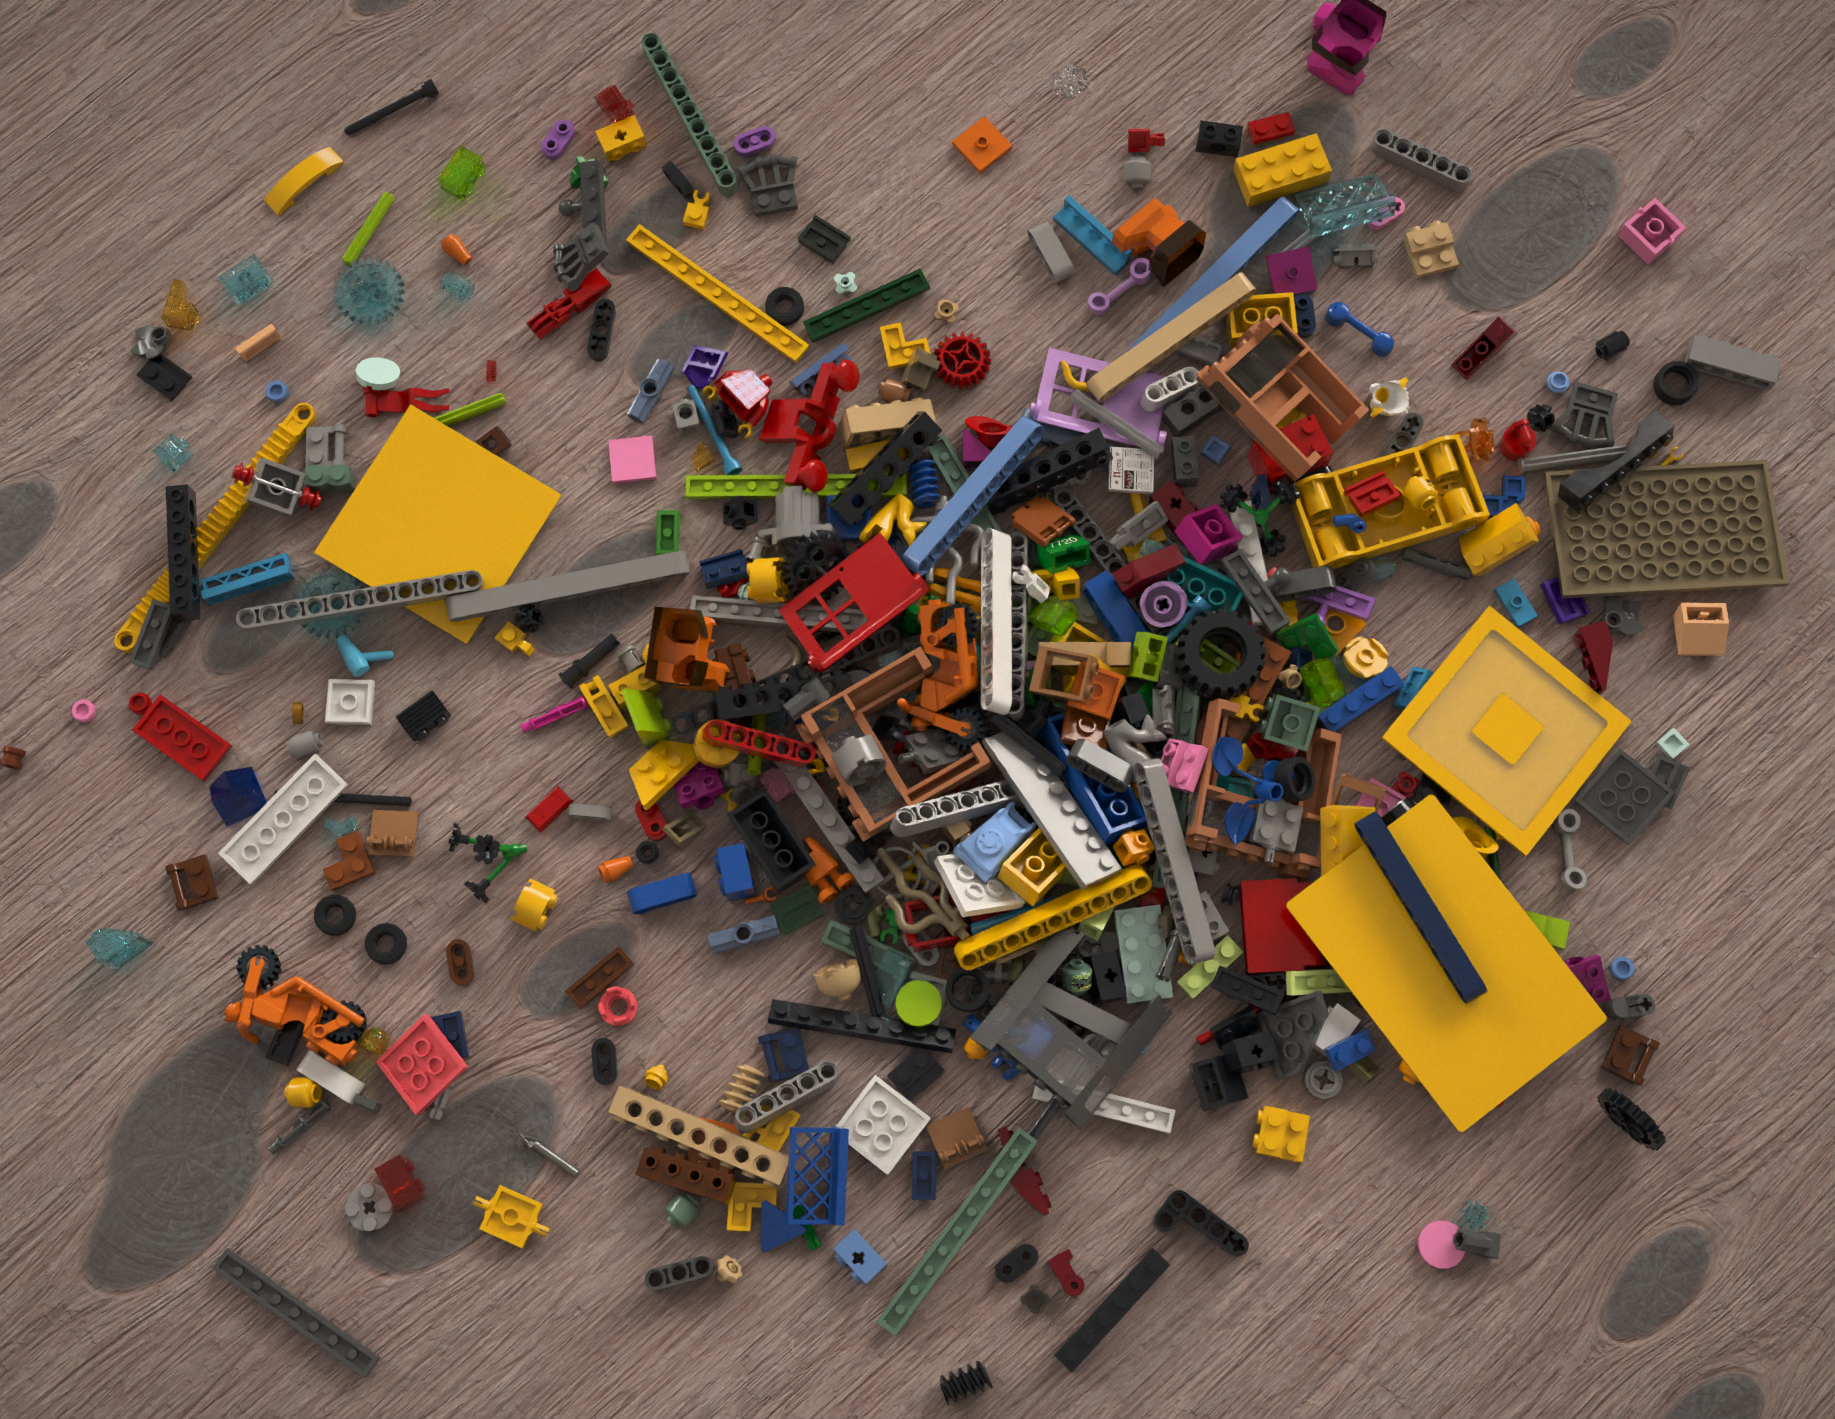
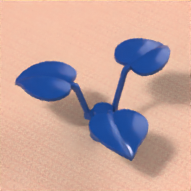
[1212,736,1297,845]

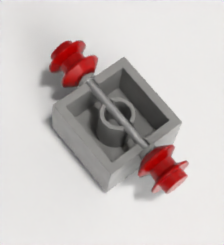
[231,458,322,516]

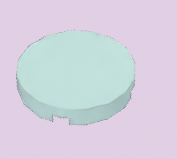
[355,358,400,390]

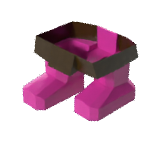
[1306,0,1387,95]

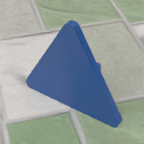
[761,1200,807,1252]

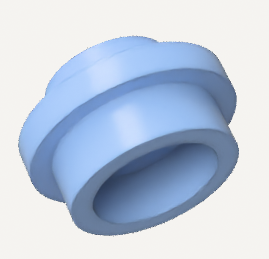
[1547,372,1569,393]

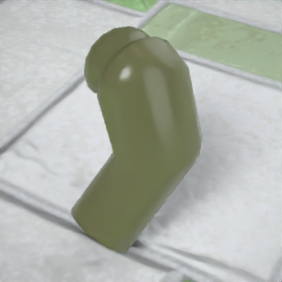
[866,904,888,938]

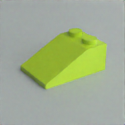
[621,688,671,748]

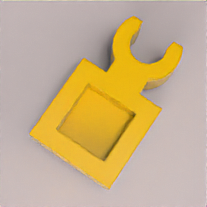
[683,190,710,230]
[1227,695,1264,723]

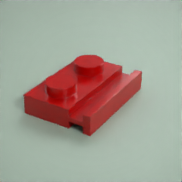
[1344,471,1400,518]

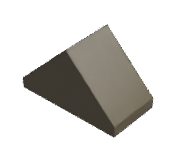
[662,811,707,852]

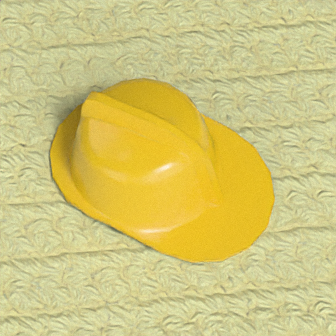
[1453,816,1498,860]

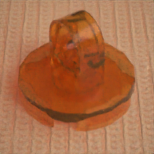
[1454,417,1494,462]

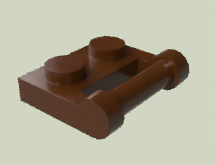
[165,854,219,911]
[1601,1025,1660,1086]

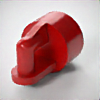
[1499,419,1536,461]

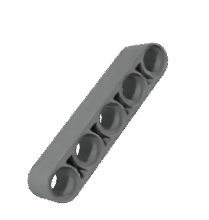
[1371,129,1472,192]
[1033,982,1132,1044]
[735,1061,839,1134]

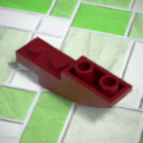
[997,1126,1052,1216]

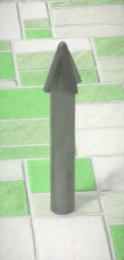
[519,1134,580,1178]

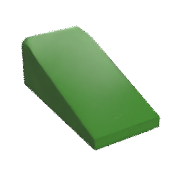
[656,510,681,555]

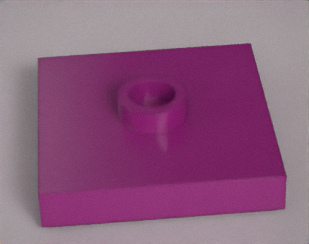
[1266,246,1318,295]

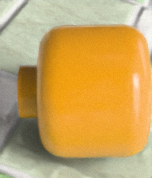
[964,1036,987,1060]

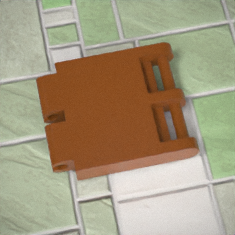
[1010,496,1076,548]

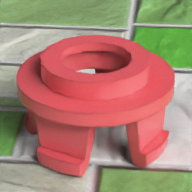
[598,986,638,1026]

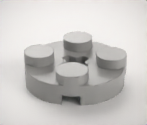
[345,1183,394,1232]

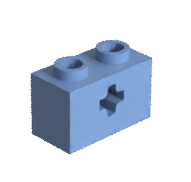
[834,1229,887,1285]

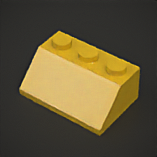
[1458,503,1539,576]
[1320,805,1375,876]

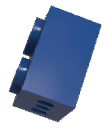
[714,843,756,902]

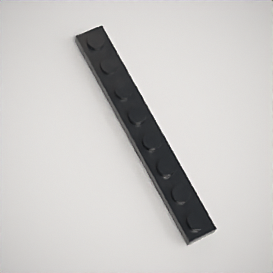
[768,999,956,1053]

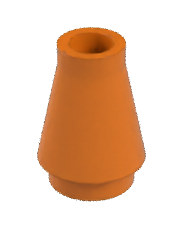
[441,234,473,266]
[598,855,634,883]

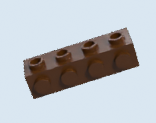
[635,1145,737,1205]

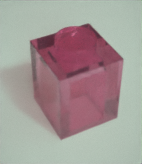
[760,767,795,805]

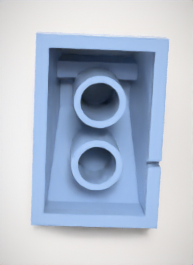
[953,802,1037,883]

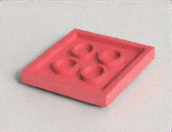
[376,1014,469,1115]

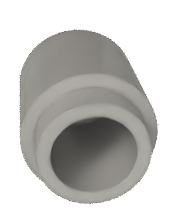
[287,730,323,758]

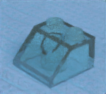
[85,928,154,970]

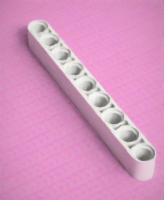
[981,528,1012,715]

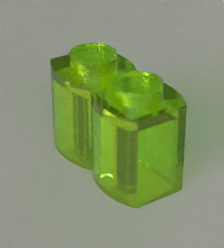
[1028,596,1080,637]
[1300,657,1347,708]

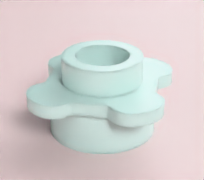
[834,272,857,294]

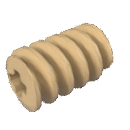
[719,1064,765,1117]

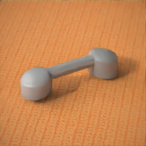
[1553,809,1587,891]

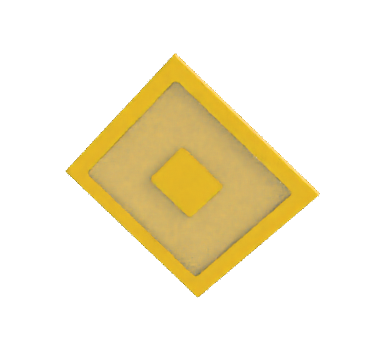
[1381,605,1632,856]

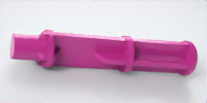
[520,696,588,733]

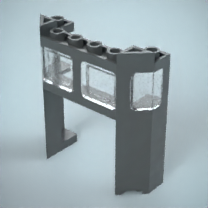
[970,927,1173,1130]

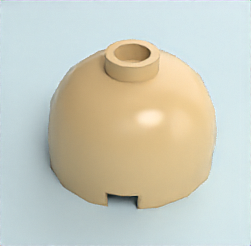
[813,959,861,1001]

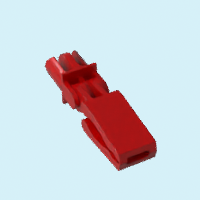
[526,268,611,340]

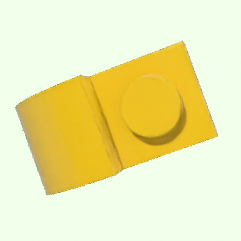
[1030,567,1080,601]

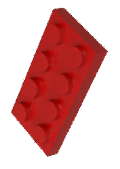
[132,694,233,782]

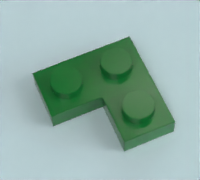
[1276,613,1339,661]

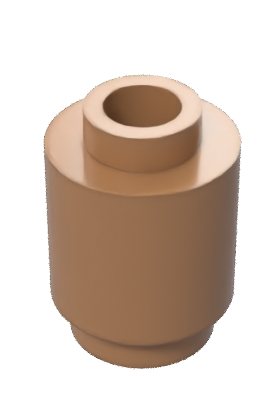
[878,378,912,402]

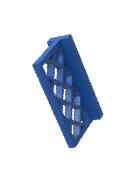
[785,1126,849,1225]

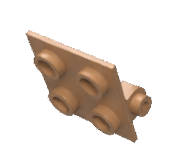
[366,810,418,857]
[926,1107,988,1170]

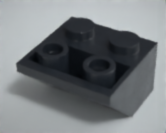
[1189,1055,1249,1112]

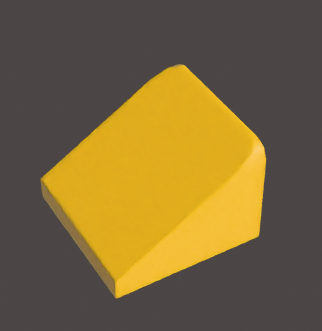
[1232,744,1255,777]

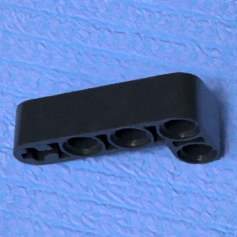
[1153,1190,1249,1257]

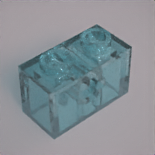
[218,254,274,305]

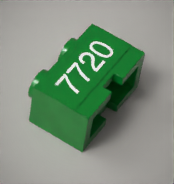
[1037,533,1090,574]

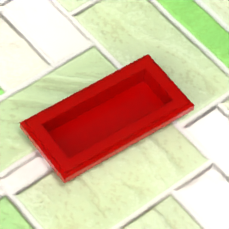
[525,786,574,833]

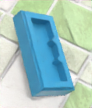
[1494,579,1538,628]
[1393,667,1434,710]

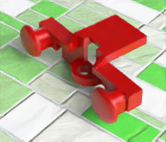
[759,359,860,493]

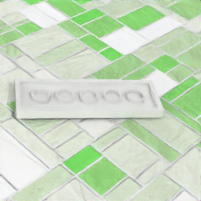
[218,754,349,885]

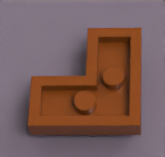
[323,831,375,891]

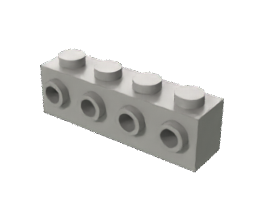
[1684,335,1782,391]

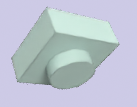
[1655,728,1690,759]

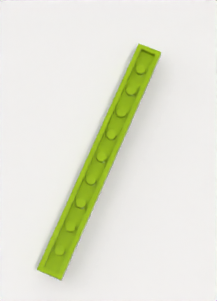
[685,474,907,499]

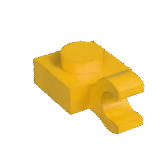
[494,621,535,657]

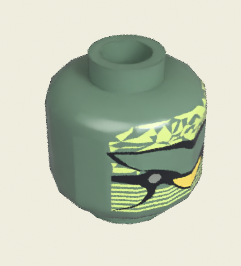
[1062,959,1092,996]

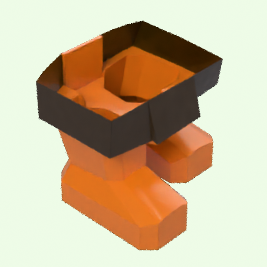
[1112,198,1207,287]
[644,607,730,692]

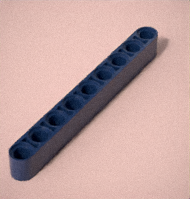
[1354,811,1487,1004]

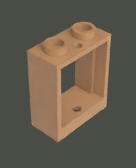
[1029,646,1099,704]
[1330,773,1386,813]

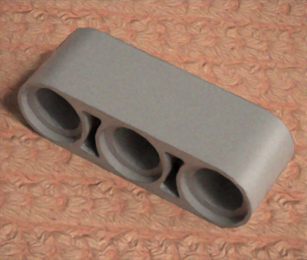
[1027,221,1075,284]

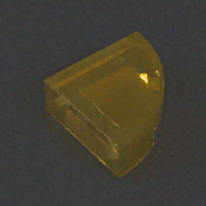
[693,441,715,472]

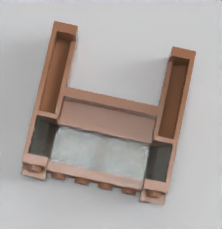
[1195,314,1369,482]

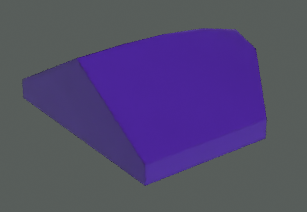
[682,345,728,389]

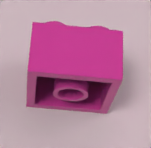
[1174,504,1243,565]

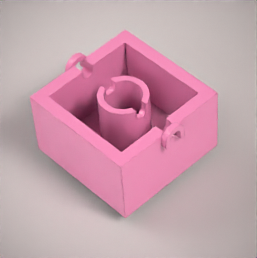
[1618,198,1686,265]

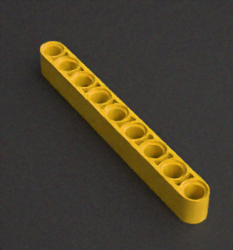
[954,864,1152,970]

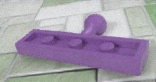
[1291,570,1376,627]

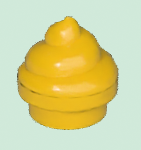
[644,1065,668,1090]

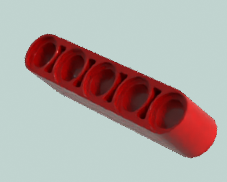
[702,720,815,767]

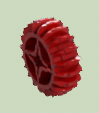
[934,331,991,390]

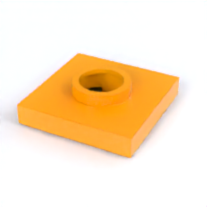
[1316,609,1367,657]

